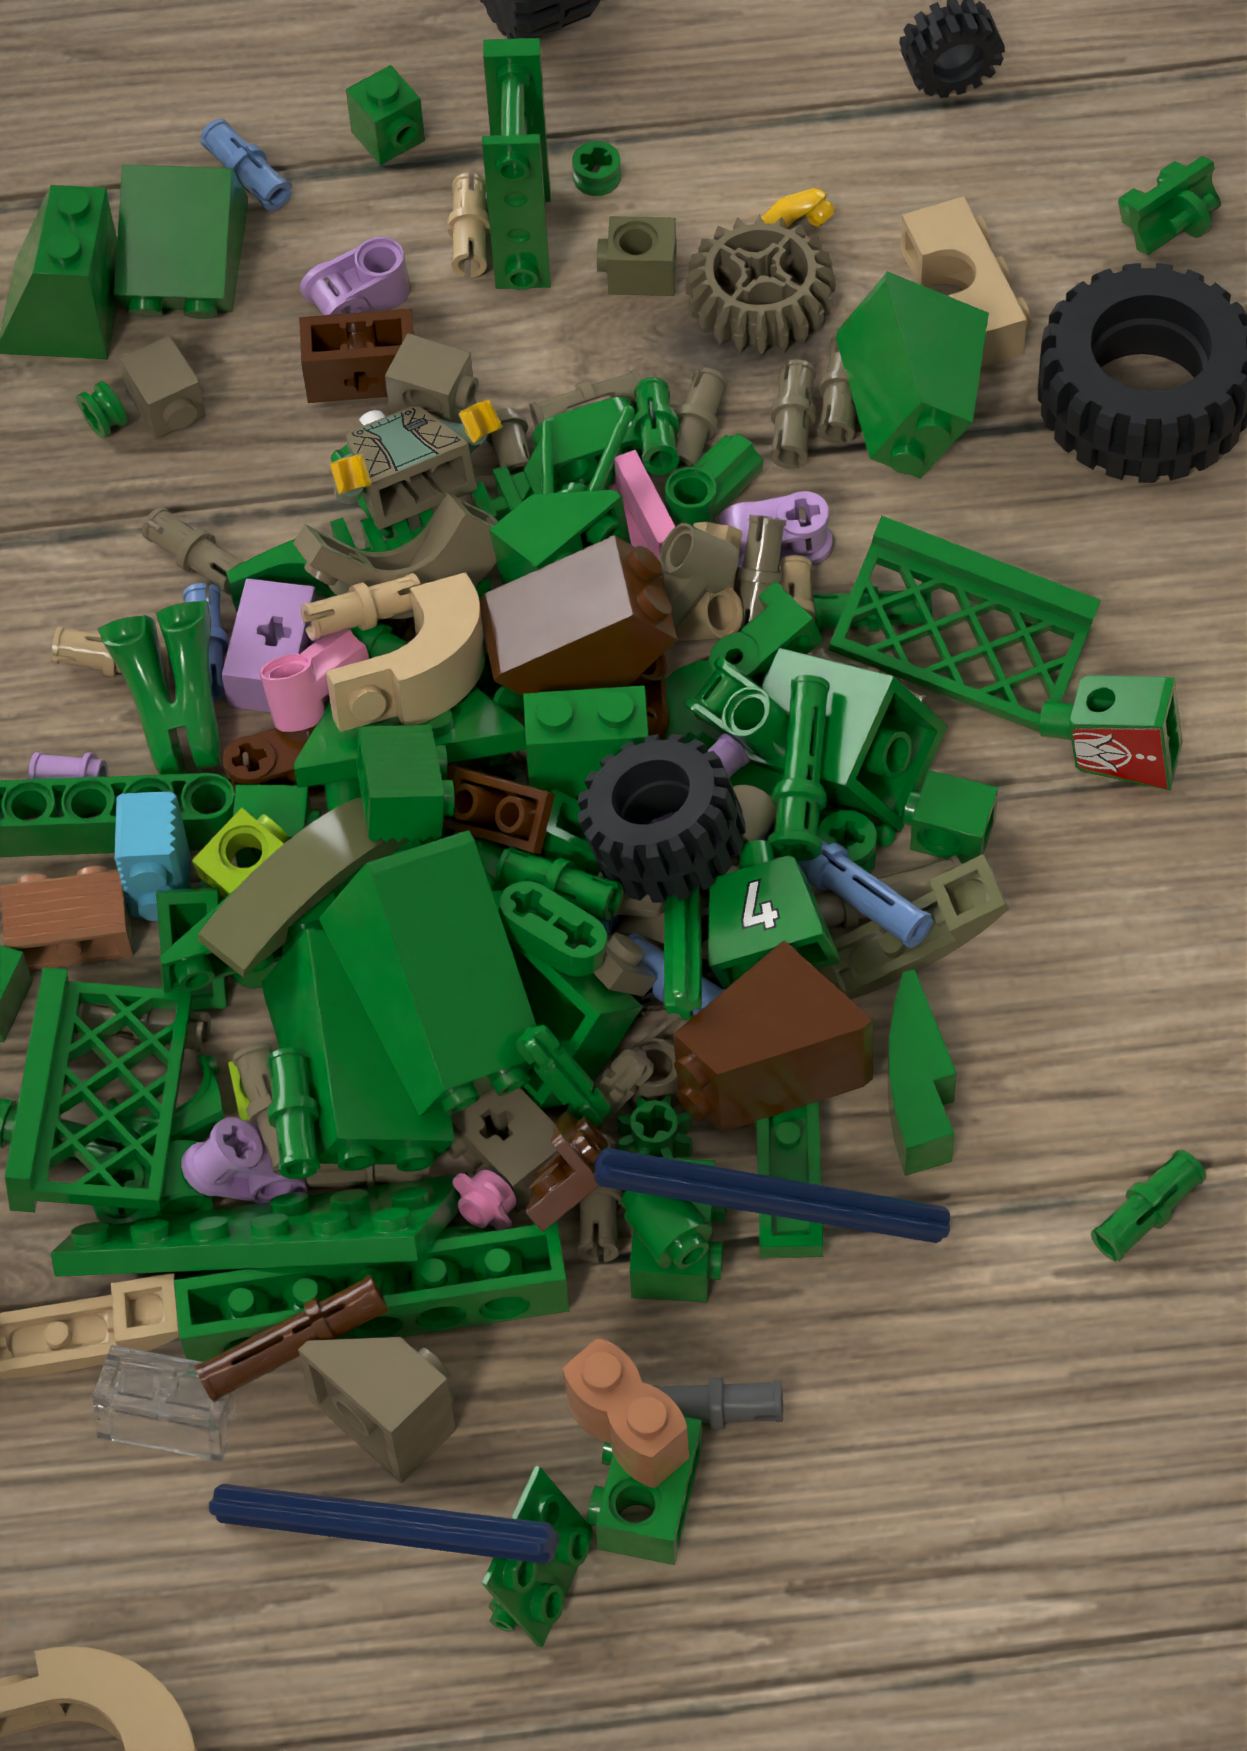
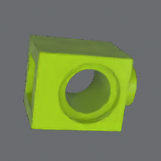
[192,808,289,899]

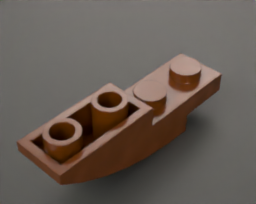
[443,763,555,854]

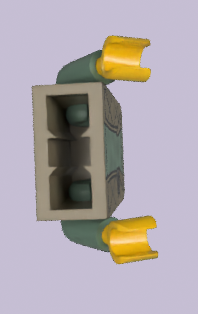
[330,399,503,530]

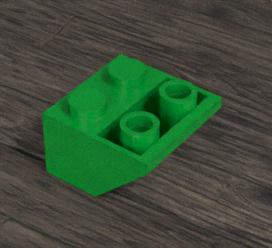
[489,490,631,586]

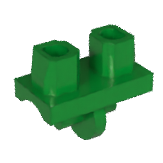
[1118,156,1221,255]

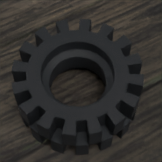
[899,0,1005,98]

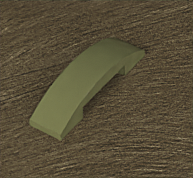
[198,797,408,978]
[817,854,1009,1000]

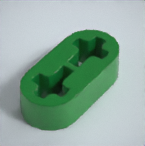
[498,881,607,977]

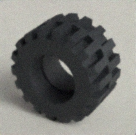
[577,734,746,903]

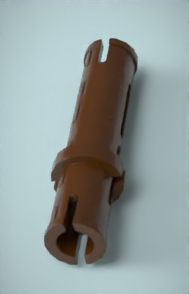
[195,1275,389,1403]

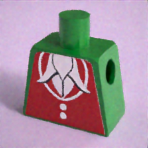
[1040,675,1183,791]

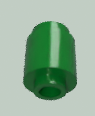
[621,1191,712,1269]

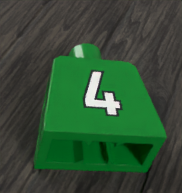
[708,840,840,989]

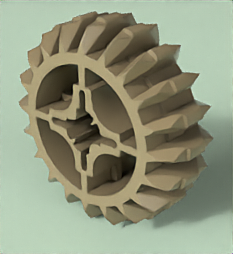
[686,214,836,356]

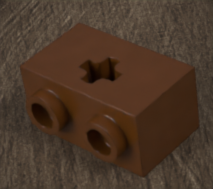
[299,308,415,403]

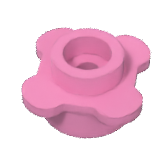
[452,1170,516,1231]

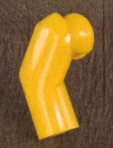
[761,187,835,229]

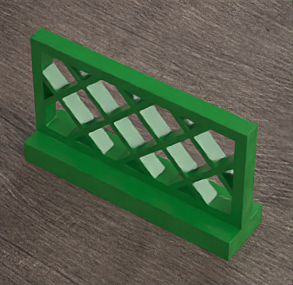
[828,515,1101,732]
[4,967,193,1213]

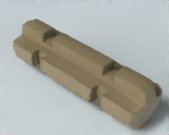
[592,1047,654,1130]

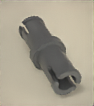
[652,1378,783,1430]

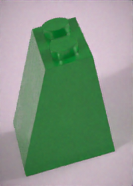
[114,164,248,319]
[0,185,119,360]
[836,271,989,479]
[737,648,948,832]
[523,686,648,858]

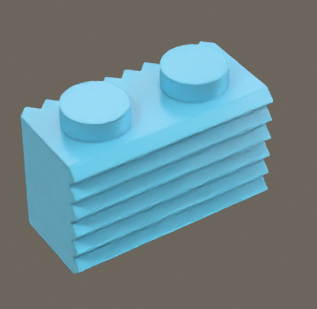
[115,792,192,921]

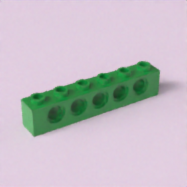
[173,1221,570,1370]

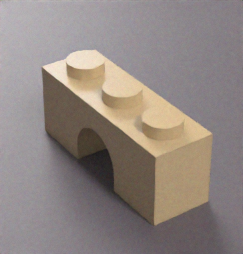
[901,196,1032,367]

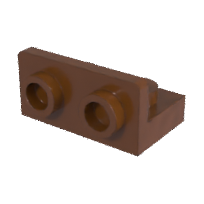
[526,1110,608,1232]

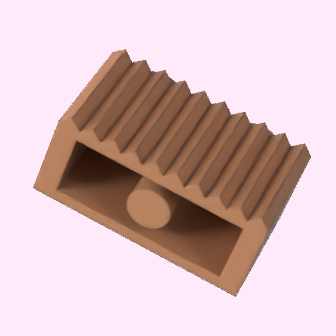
[0,866,133,972]

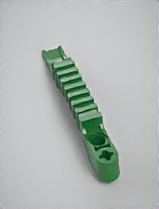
[226,397,645,613]

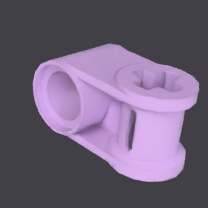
[300,237,410,315]
[718,491,833,566]
[181,1117,307,1204]

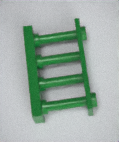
[482,38,551,290]

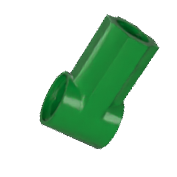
[665,433,764,526]

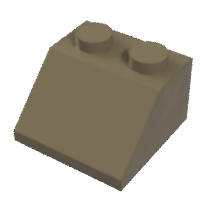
[298,1337,456,1483]

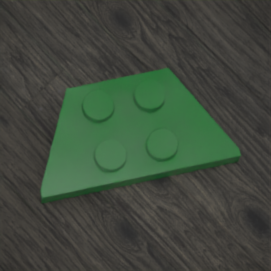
[294,686,526,788]

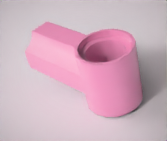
[259,629,369,732]

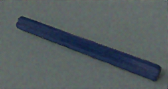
[594,1148,950,1243]
[209,1484,559,1564]

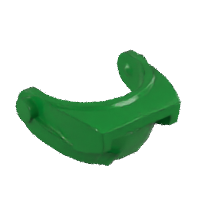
[106,1053,225,1147]

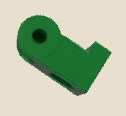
[709,581,823,687]

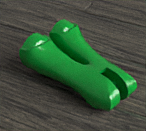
[98,600,221,775]

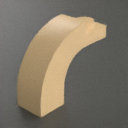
[326,572,485,732]
[0,1646,198,1751]

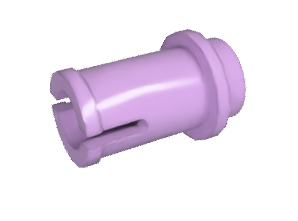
[28,752,108,779]

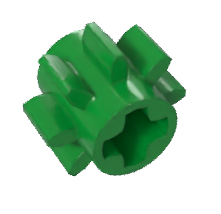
[617,1096,692,1158]

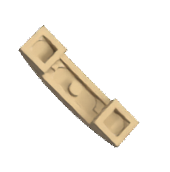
[0,1273,179,1379]

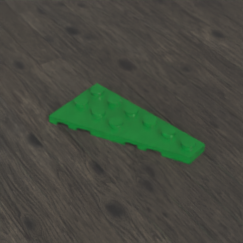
[51,1172,468,1277]

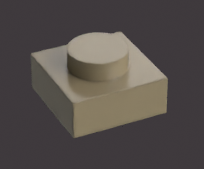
[573,933,658,997]

